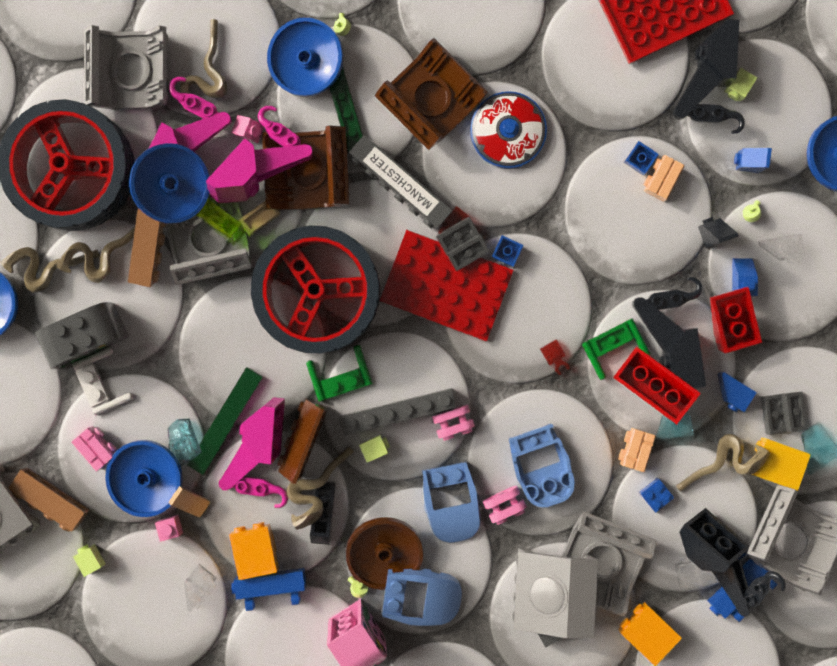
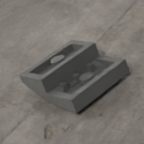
[436,217,490,271]
[761,391,808,435]

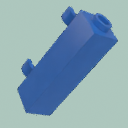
[707,559,778,622]
[231,568,307,611]

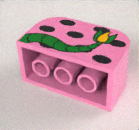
[327,599,387,666]

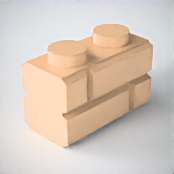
[643,155,685,201]
[619,428,656,472]

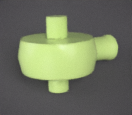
[334,13,351,36]
[743,200,761,222]
[348,576,368,598]

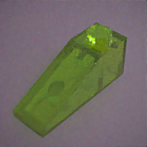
[196,199,246,246]

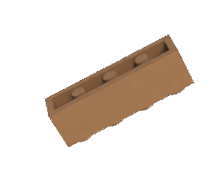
[128,208,167,287]
[8,468,89,532]

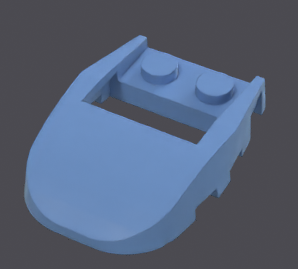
[509,423,575,507]
[422,462,481,543]
[382,569,462,626]

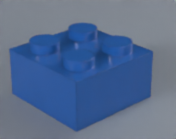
[624,141,659,175]
[491,235,524,268]
[639,478,674,513]

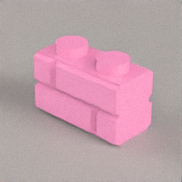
[72,426,117,472]

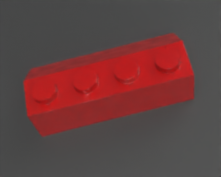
[613,346,701,425]

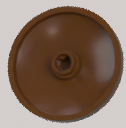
[346,517,423,590]

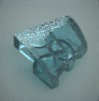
[655,408,694,440]
[167,418,201,466]
[801,421,837,475]

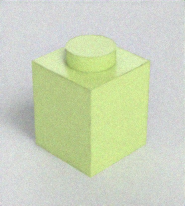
[724,68,757,101]
[359,434,390,463]
[73,544,106,577]

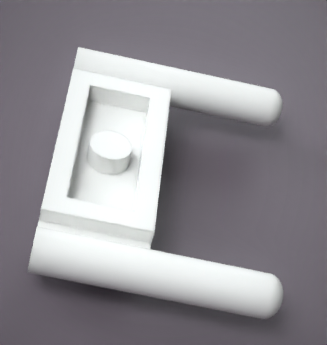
[72,347,133,416]

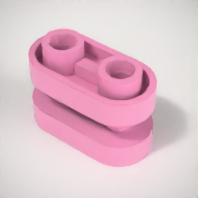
[432,404,475,441]
[482,486,527,525]

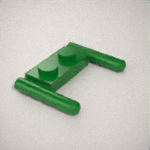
[582,318,651,380]
[306,345,373,402]

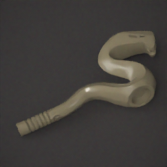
[180,19,227,112]
[57,228,135,283]
[1,247,100,293]
[676,434,770,492]
[287,447,354,530]

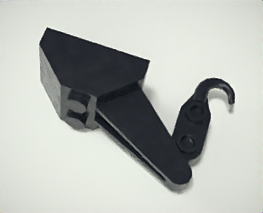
[673,19,745,134]
[632,277,706,388]
[679,508,786,616]

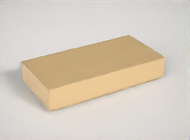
[238,201,280,237]
[169,486,210,518]

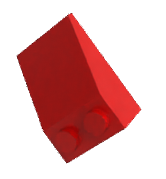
[710,287,762,353]

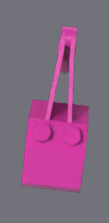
[149,77,232,152]
[206,106,312,204]
[219,397,288,508]

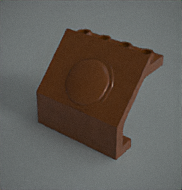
[374,38,488,150]
[262,125,349,211]

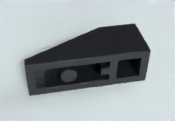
[698,217,738,248]
[310,482,336,545]

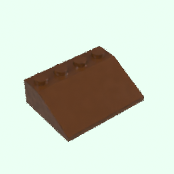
[277,398,329,484]

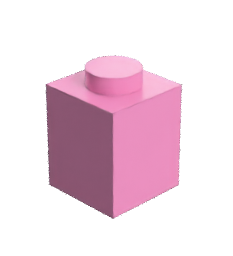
[231,115,264,143]
[155,515,183,542]

